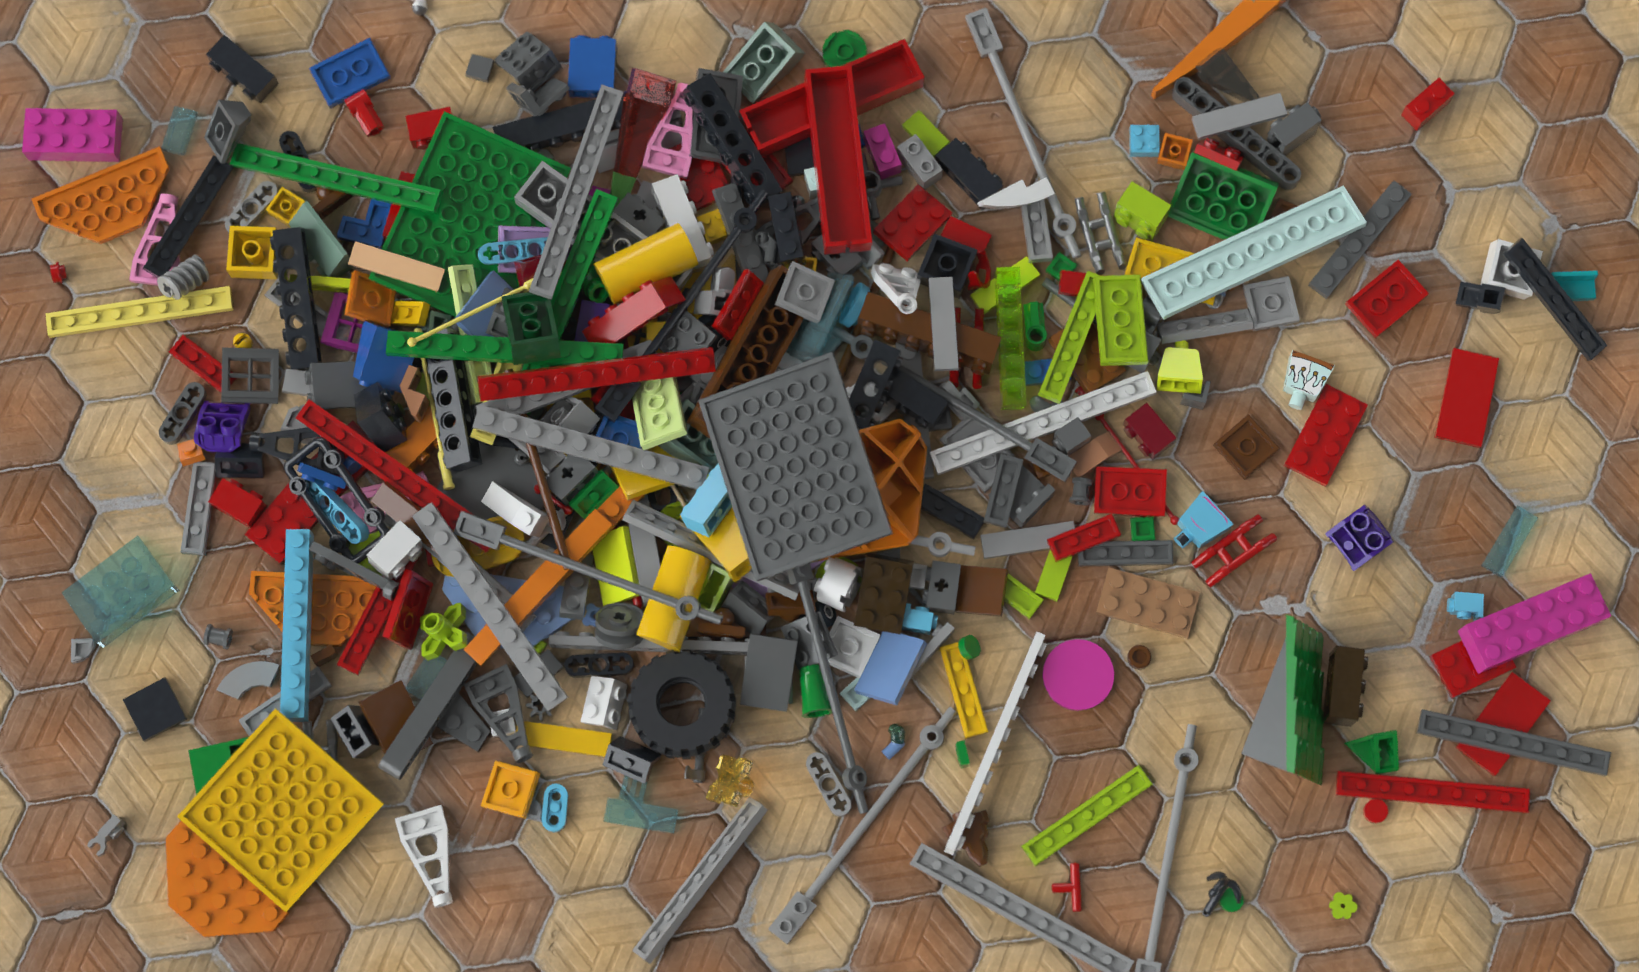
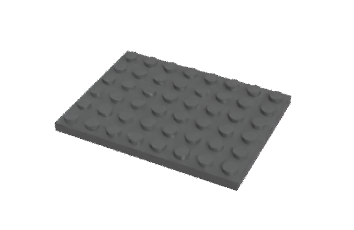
[698,352,893,581]

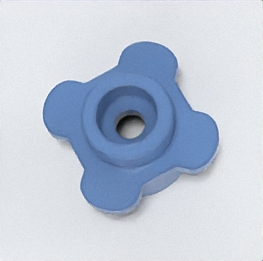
[582,603,600,627]

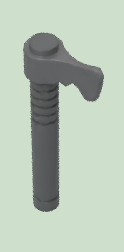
[684,708,705,784]

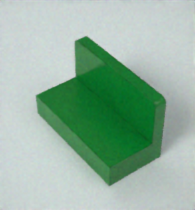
[568,470,619,519]

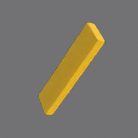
[939,642,988,739]
[516,721,612,757]

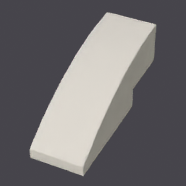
[978,177,1055,208]

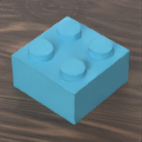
[1129,125,1160,157]

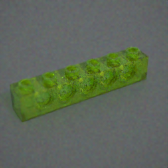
[994,267,1027,410]

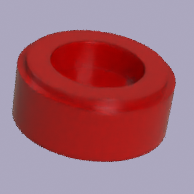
[1363,799,1388,824]

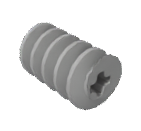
[157,254,209,300]

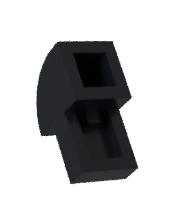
[1455,282,1506,314]

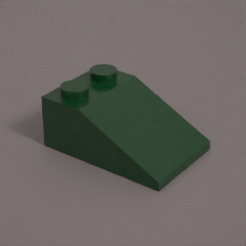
[501,292,561,365]

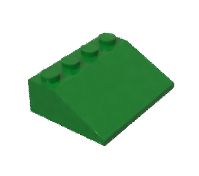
[1168,148,1279,240]

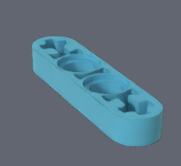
[478,237,548,265]
[309,479,369,544]

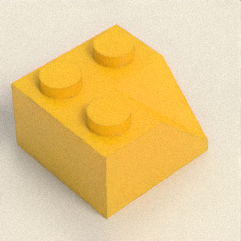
[226,226,278,280]

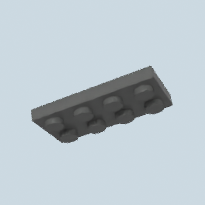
[689,68,743,163]

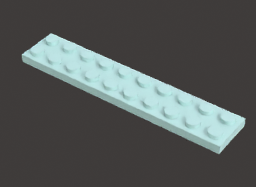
[1141,185,1367,320]

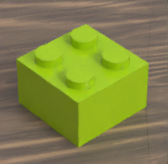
[1113,181,1171,241]

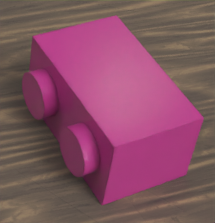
[863,123,901,179]

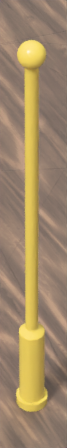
[407,272,562,347]
[414,328,455,490]

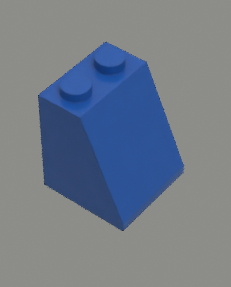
[353,321,414,395]

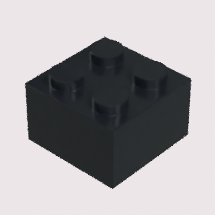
[917,233,978,299]
[354,382,408,452]

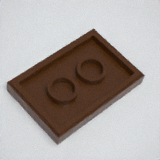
[358,680,433,755]

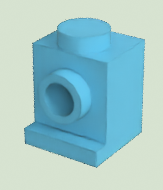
[1447,592,1484,621]
[902,603,938,635]

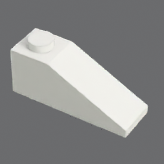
[481,481,549,537]

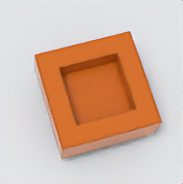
[177,439,206,467]

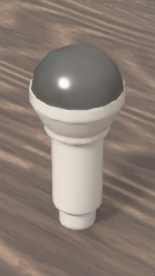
[412,0,428,15]

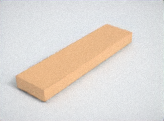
[348,241,445,292]

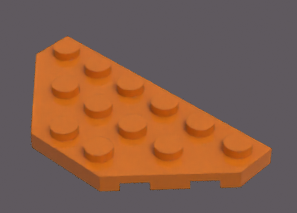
[31,146,170,244]
[249,571,376,647]
[166,821,290,938]

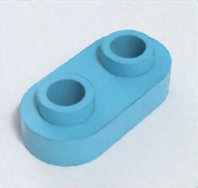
[839,282,870,328]
[542,784,568,832]

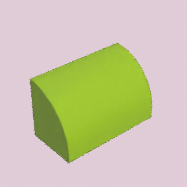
[698,562,734,612]

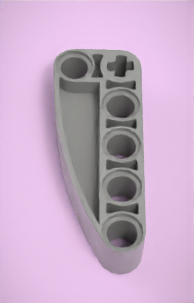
[628,494,661,607]

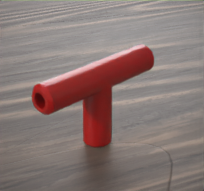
[1052,863,1082,912]

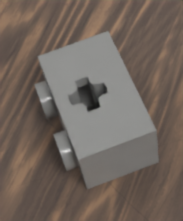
[897,134,943,190]

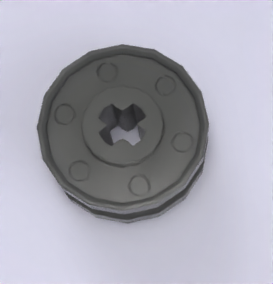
[595,602,644,649]

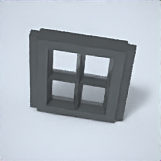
[221,347,279,404]

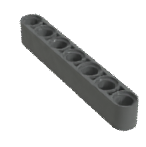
[1172,77,1301,190]
[378,632,478,780]

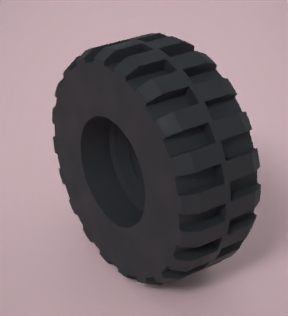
[628,649,736,760]

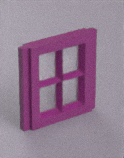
[320,292,364,353]

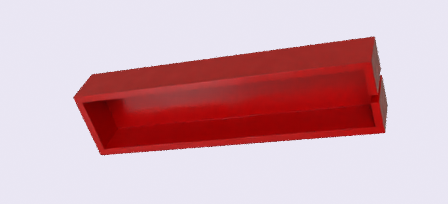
[739,38,925,157]
[804,65,872,255]

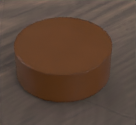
[1127,645,1151,670]

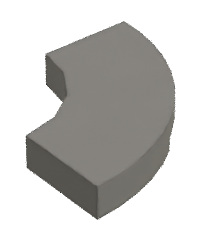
[217,661,281,700]

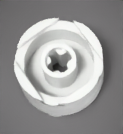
[814,557,864,612]

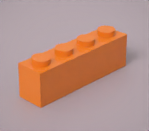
[385,401,456,472]

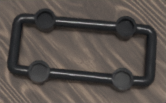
[284,437,389,564]

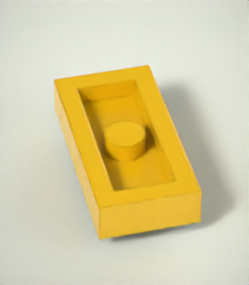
[391,301,430,327]

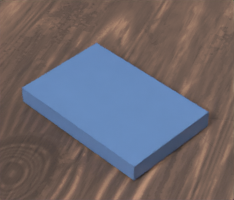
[455,270,514,337]
[854,631,927,705]

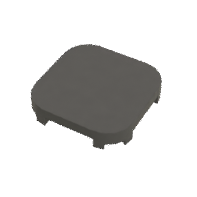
[437,441,551,519]

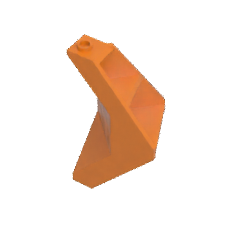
[815,419,927,562]

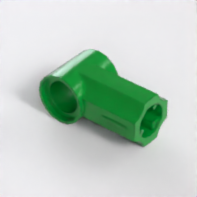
[1023,302,1047,351]

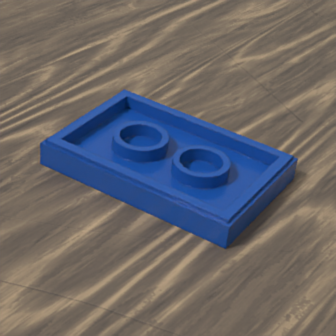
[309,38,391,109]

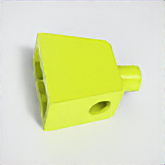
[1156,340,1203,394]

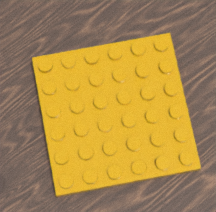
[177,708,384,912]

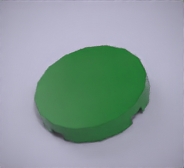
[822,30,867,67]

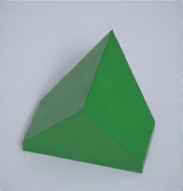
[1344,730,1399,774]

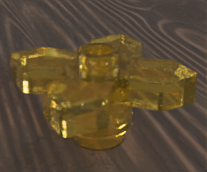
[705,755,754,807]

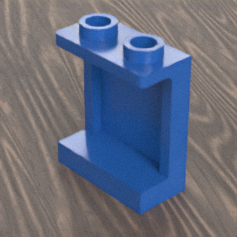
[568,35,617,98]

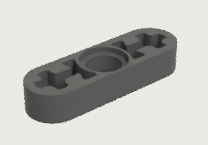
[159,382,207,445]

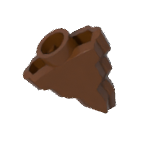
[942,810,990,867]

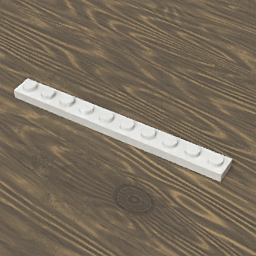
[929,371,1156,475]
[944,632,1047,855]

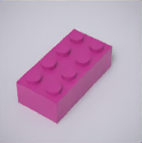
[22,108,123,162]

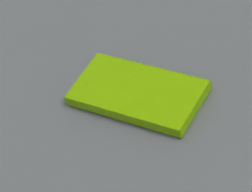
[1093,275,1148,366]

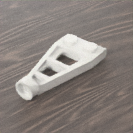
[871,263,920,314]
[395,805,453,908]

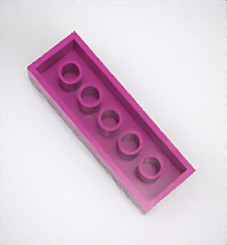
[1458,573,1611,674]

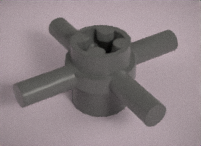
[862,153,903,221]

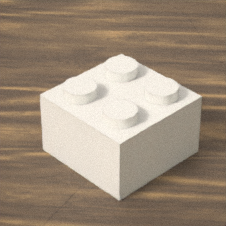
[1480,239,1543,300]
[367,520,422,581]

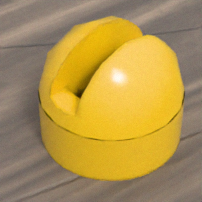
[233,333,253,348]

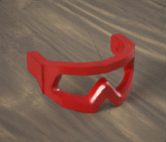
[968,250,991,291]

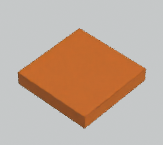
[344,270,396,328]

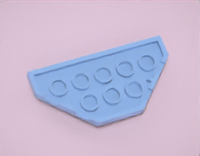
[442,574,575,649]

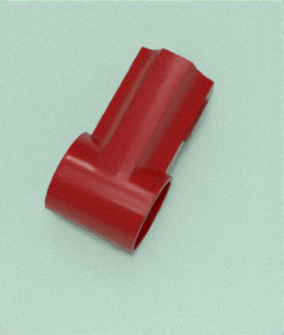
[344,89,385,137]

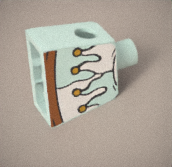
[1283,350,1335,410]

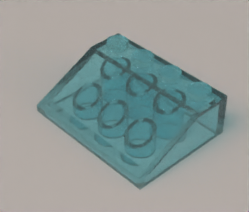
[61,536,180,648]

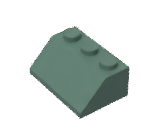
[289,201,354,278]

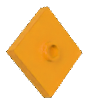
[481,761,541,819]

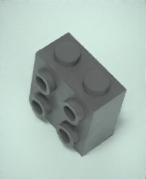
[1266,102,1322,156]

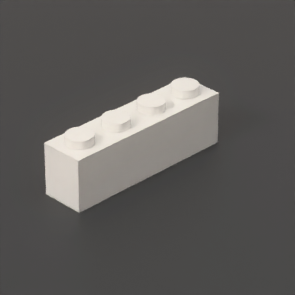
[651,174,714,270]

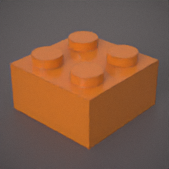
[1157,133,1193,170]

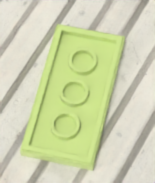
[632,377,687,450]

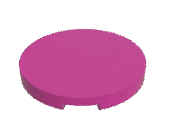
[1042,639,1114,711]

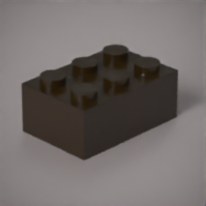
[854,552,914,634]
[1323,645,1368,727]

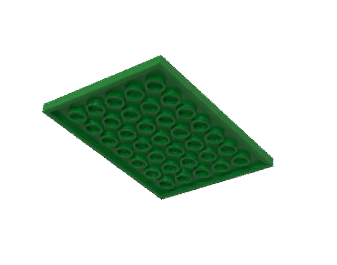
[368,111,571,318]

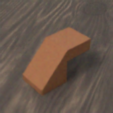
[400,365,430,423]
[1069,431,1122,477]

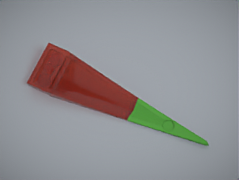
[610,68,676,208]

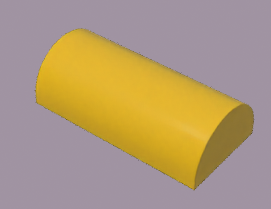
[594,223,698,305]
[636,546,711,652]

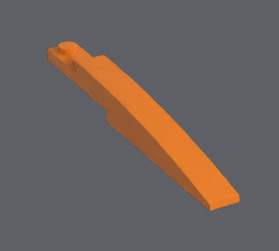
[1151,0,1286,99]
[464,486,645,666]

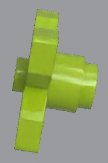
[420,603,468,661]

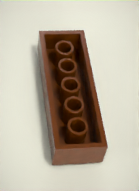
[857,292,1002,375]

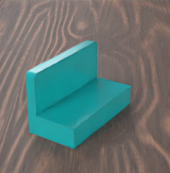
[1551,270,1598,301]

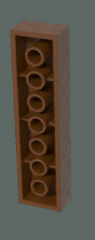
[686,265,804,438]

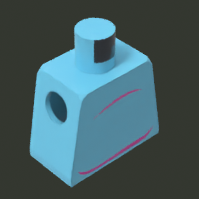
[1174,491,1233,549]

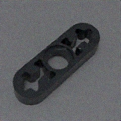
[279,131,317,193]
[564,653,634,678]

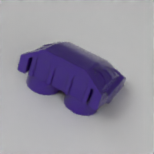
[193,401,250,453]
[1325,505,1394,571]

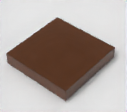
[1213,414,1280,480]
[955,565,1008,617]

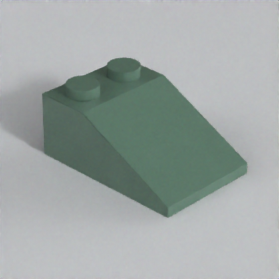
[723,22,806,104]
[658,400,718,474]

